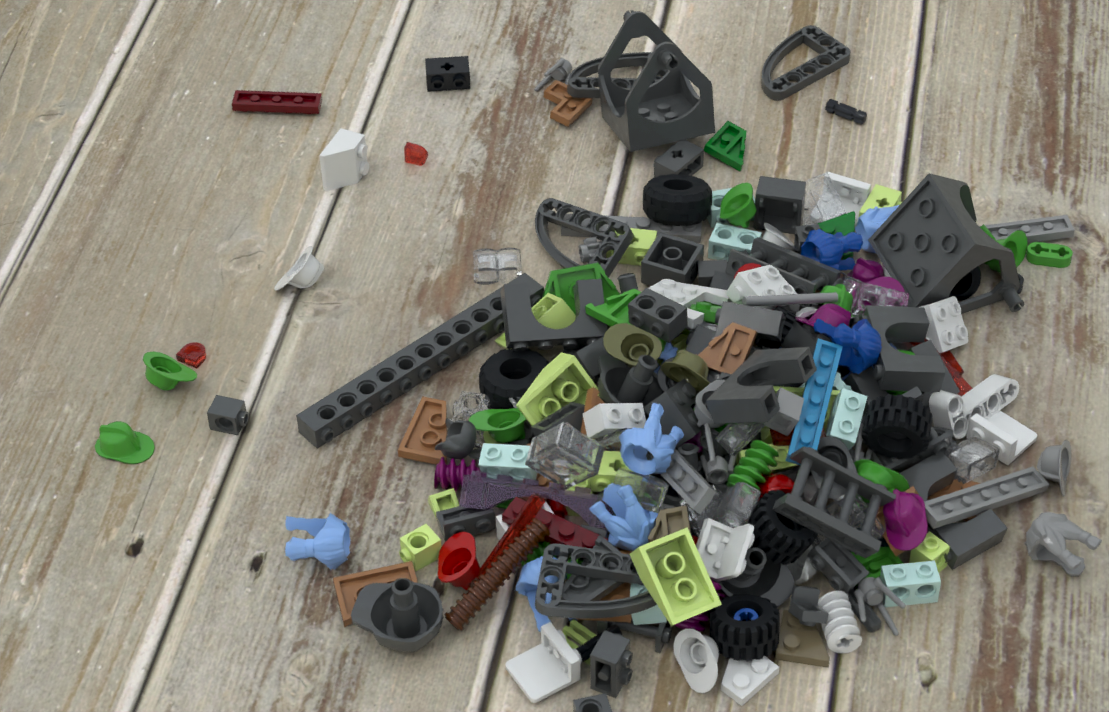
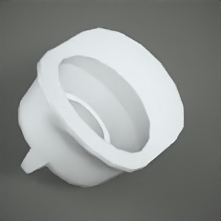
[762,223,798,252]
[274,246,324,291]
[673,628,719,693]

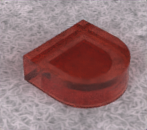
[404,142,428,166]
[176,342,206,369]

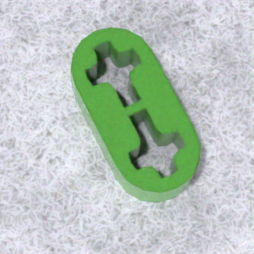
[1026,242,1073,268]

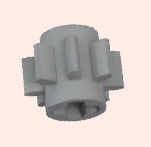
[579,237,606,264]

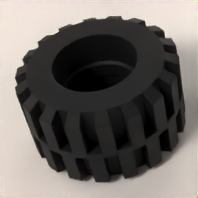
[862,394,933,459]
[743,490,818,565]
[710,593,780,661]

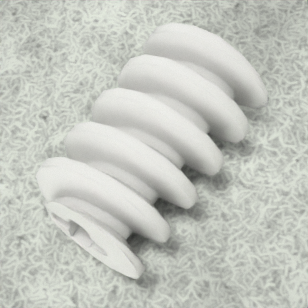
[818,591,862,654]

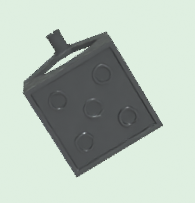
[598,10,715,152]
[868,173,1025,314]

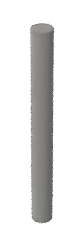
[742,292,838,306]

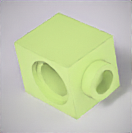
[399,524,442,571]
[909,531,950,573]

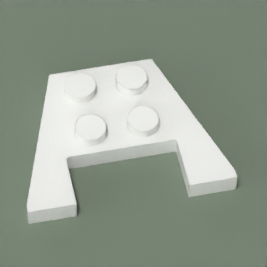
[649,279,733,329]

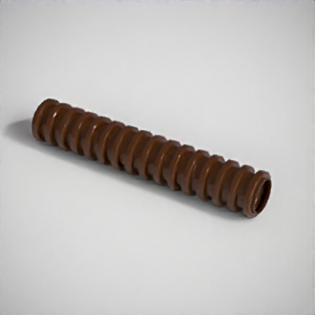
[444,518,551,631]

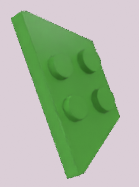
[542,263,620,315]
[585,289,666,351]

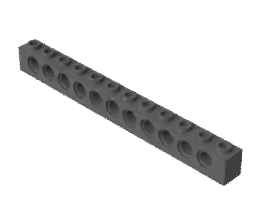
[296,273,544,449]

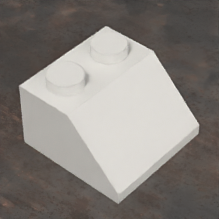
[319,128,369,191]

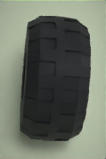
[643,174,712,226]
[479,348,549,409]

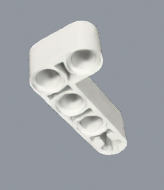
[929,374,1019,439]

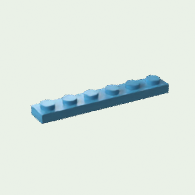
[786,338,843,465]

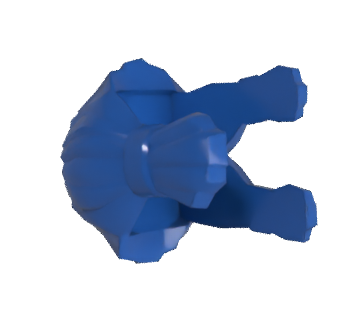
[801,229,863,271]
[814,319,882,374]

